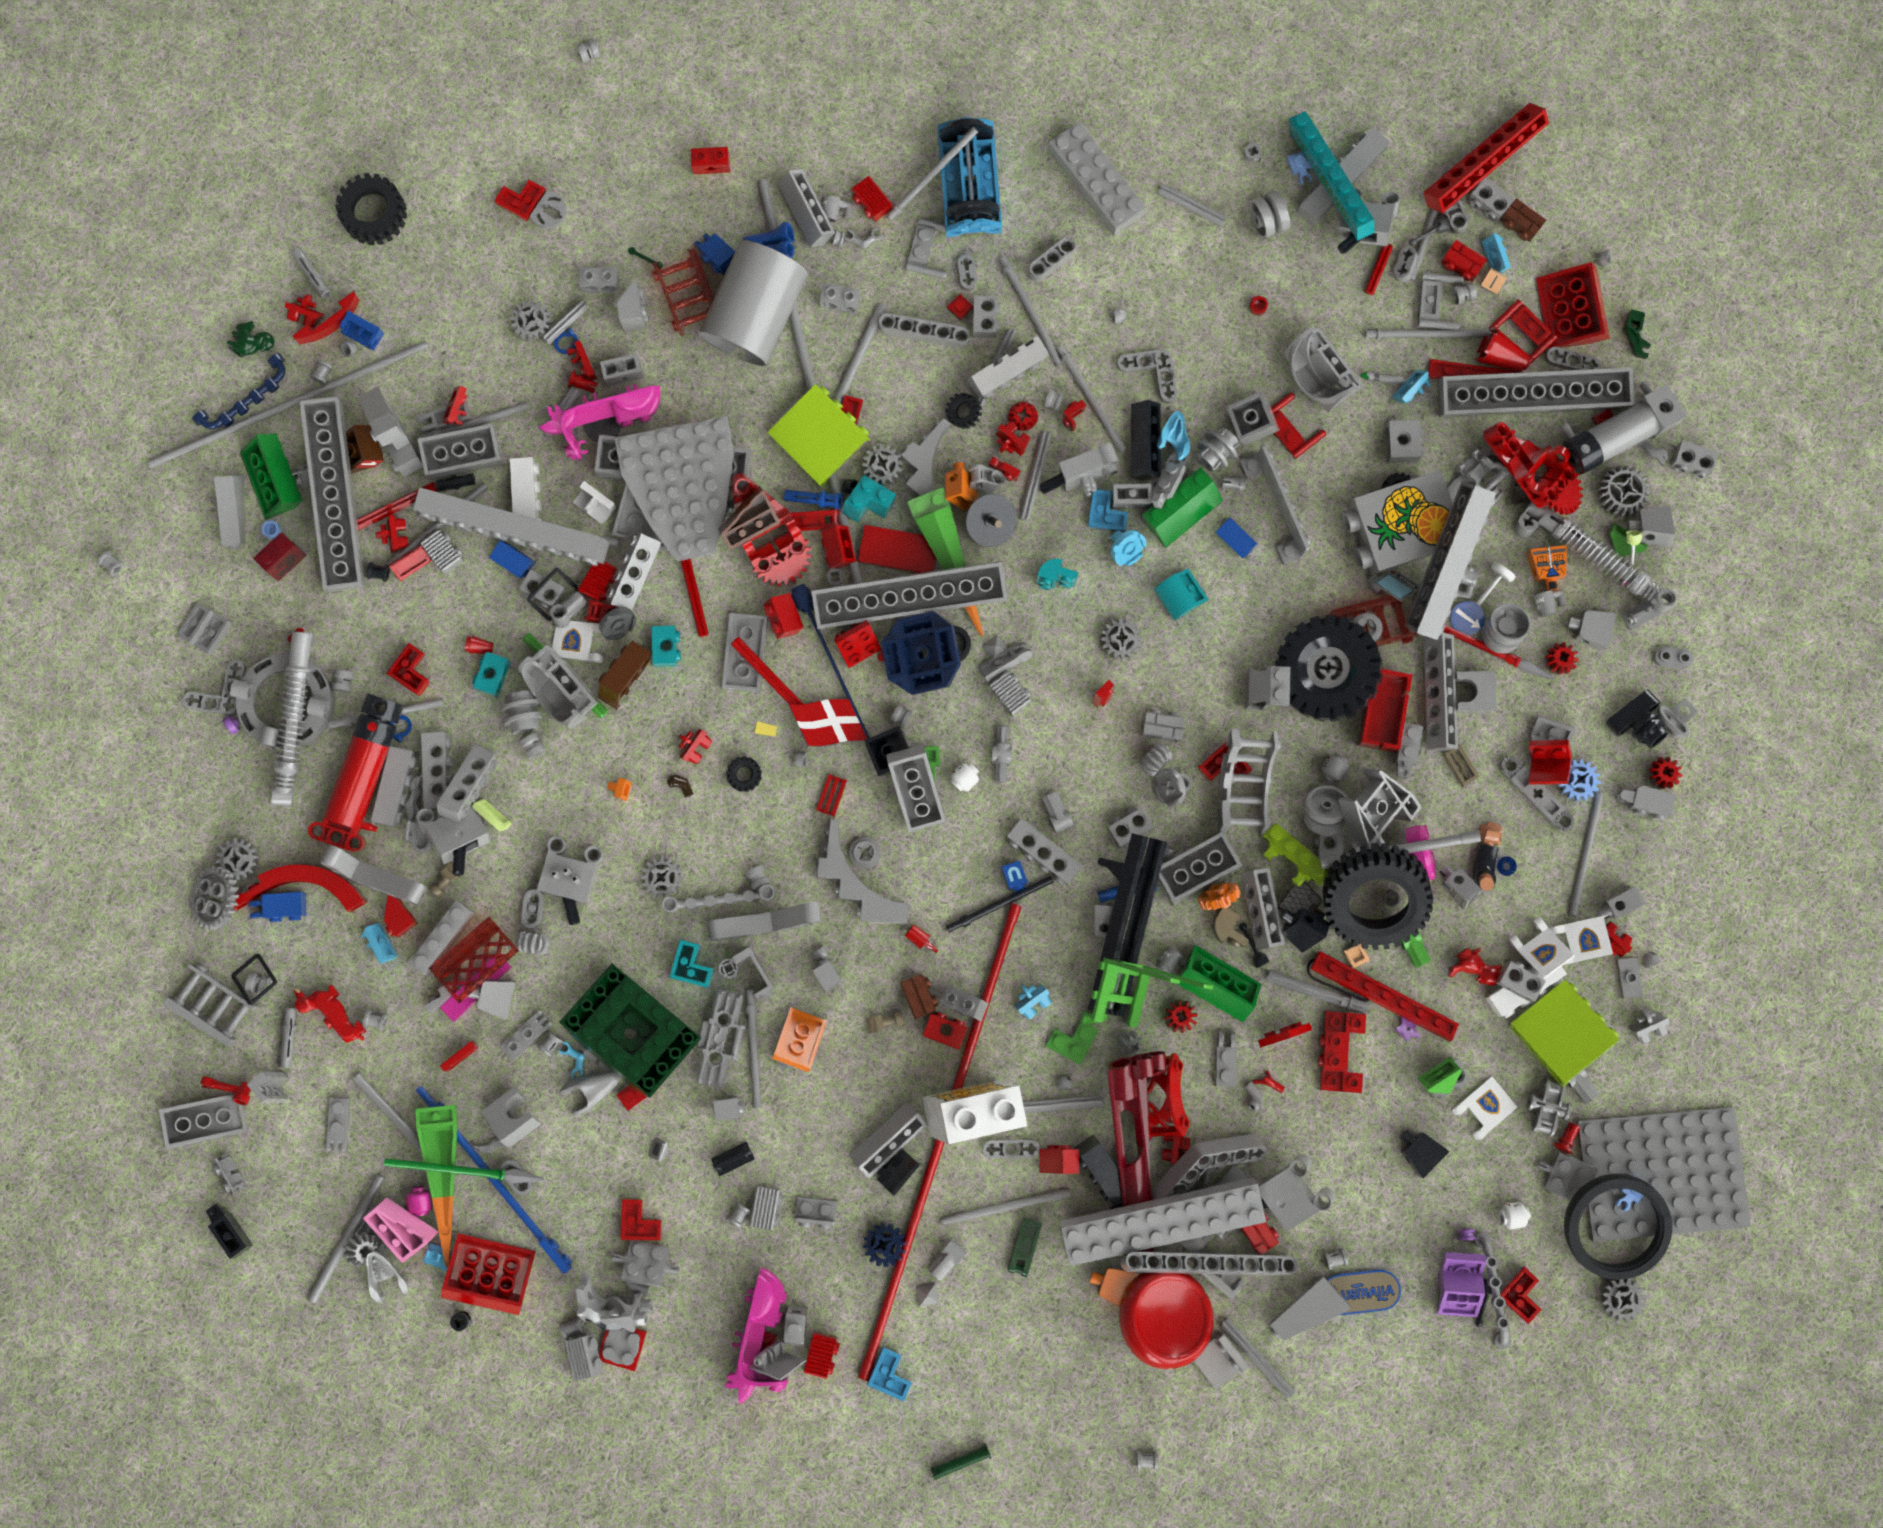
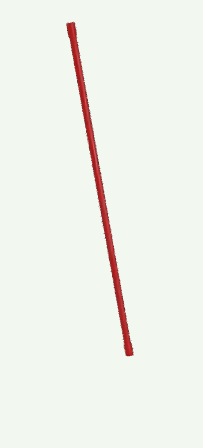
[858,903,1022,1381]

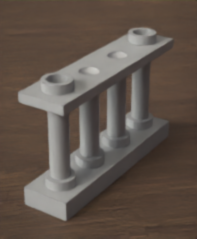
[163,963,259,1047]

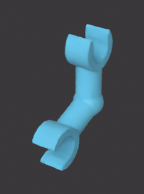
[558,1042,585,1079]

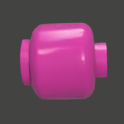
[406,1186,433,1217]

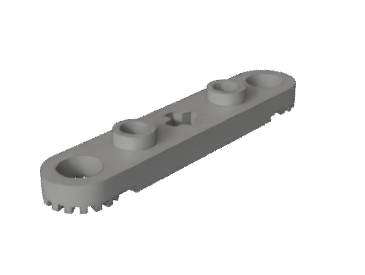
[1499,756,1575,832]

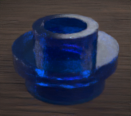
[1497,857,1517,876]

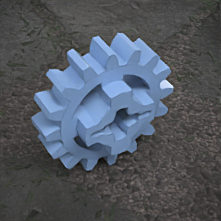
[1557,759,1601,802]

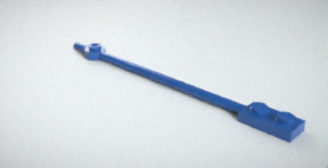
[416,1086,573,1274]

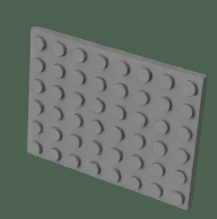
[1576,1107,1751,1241]

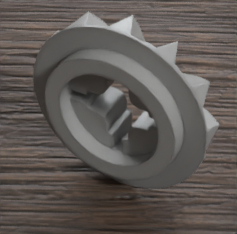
[1353,613,1383,641]
[850,837,880,868]

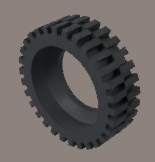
[1322,843,1433,950]

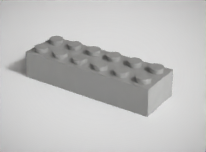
[1048,122,1146,236]

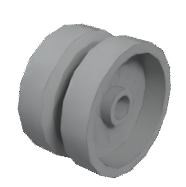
[1249,191,1290,239]
[1303,786,1348,835]

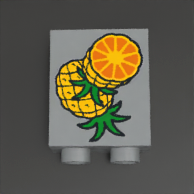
[1342,470,1453,576]

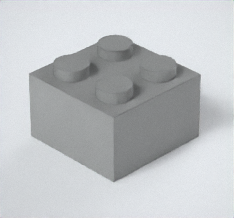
[1227,391,1279,446]

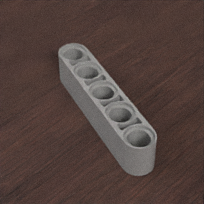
[879,313,969,348]

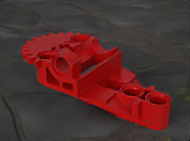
[1483,422,1583,515]
[731,473,812,587]

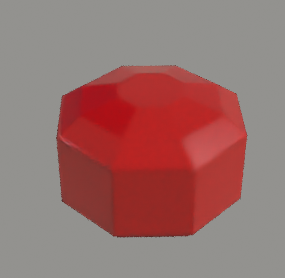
[1249,295,1268,316]

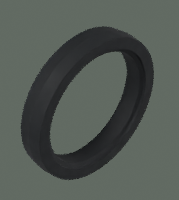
[1564,1174,1672,1280]

